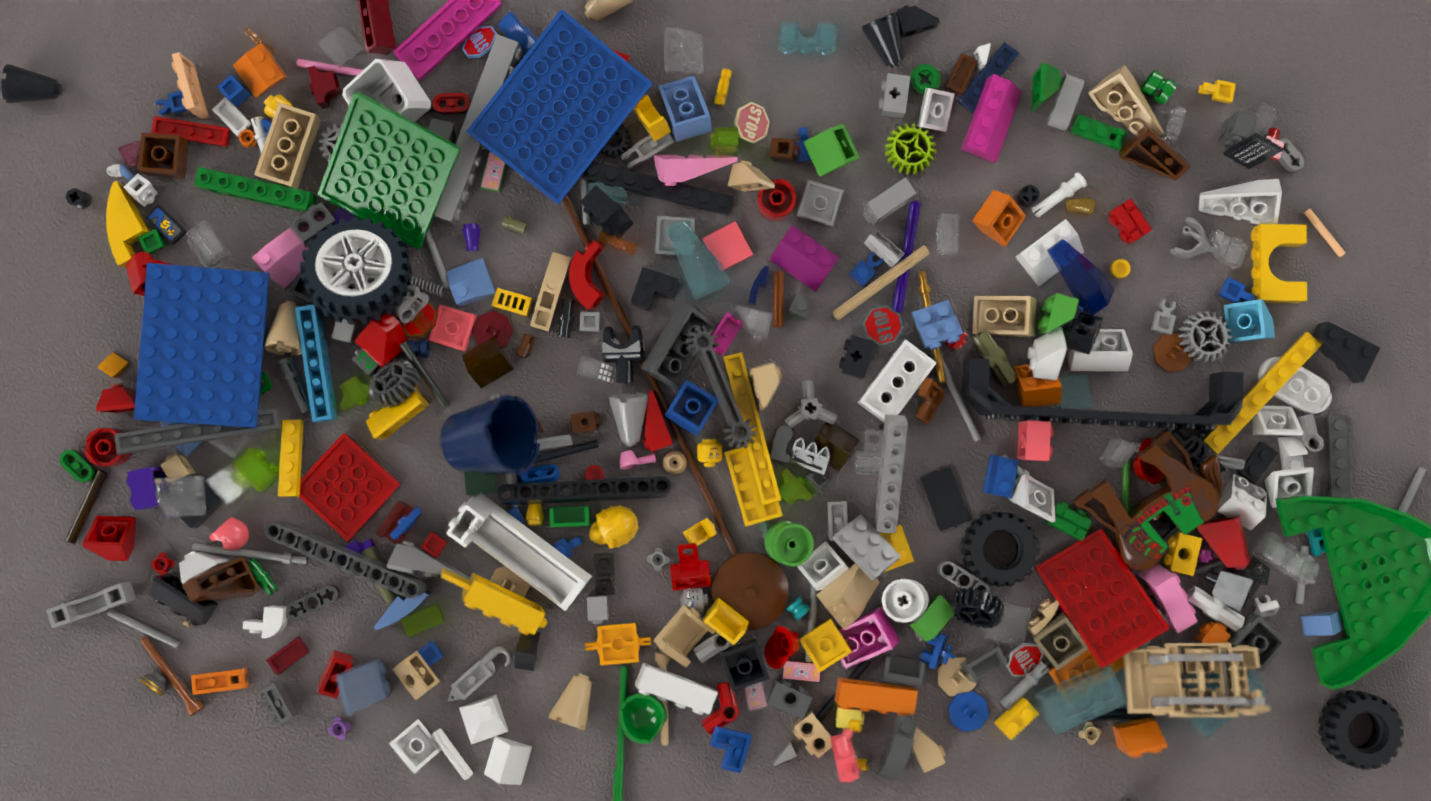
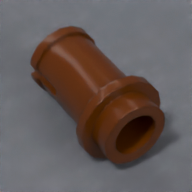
[516,333,536,359]

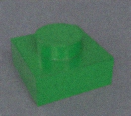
[138,229,166,254]

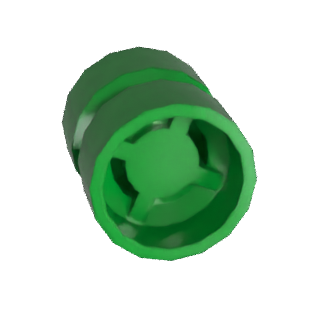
[1141,69,1178,105]

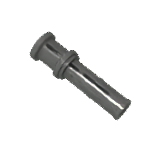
[276,356,311,414]

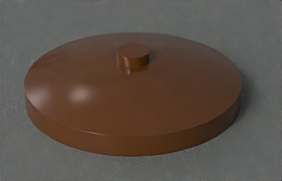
[711,552,789,630]

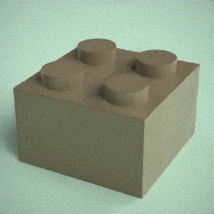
[1031,611,1088,670]

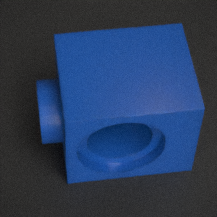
[217,75,251,107]

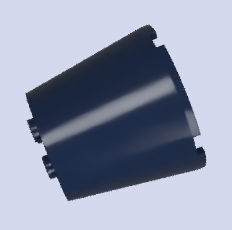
[440,395,540,474]

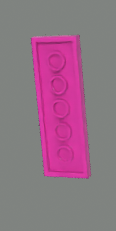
[393,0,503,81]

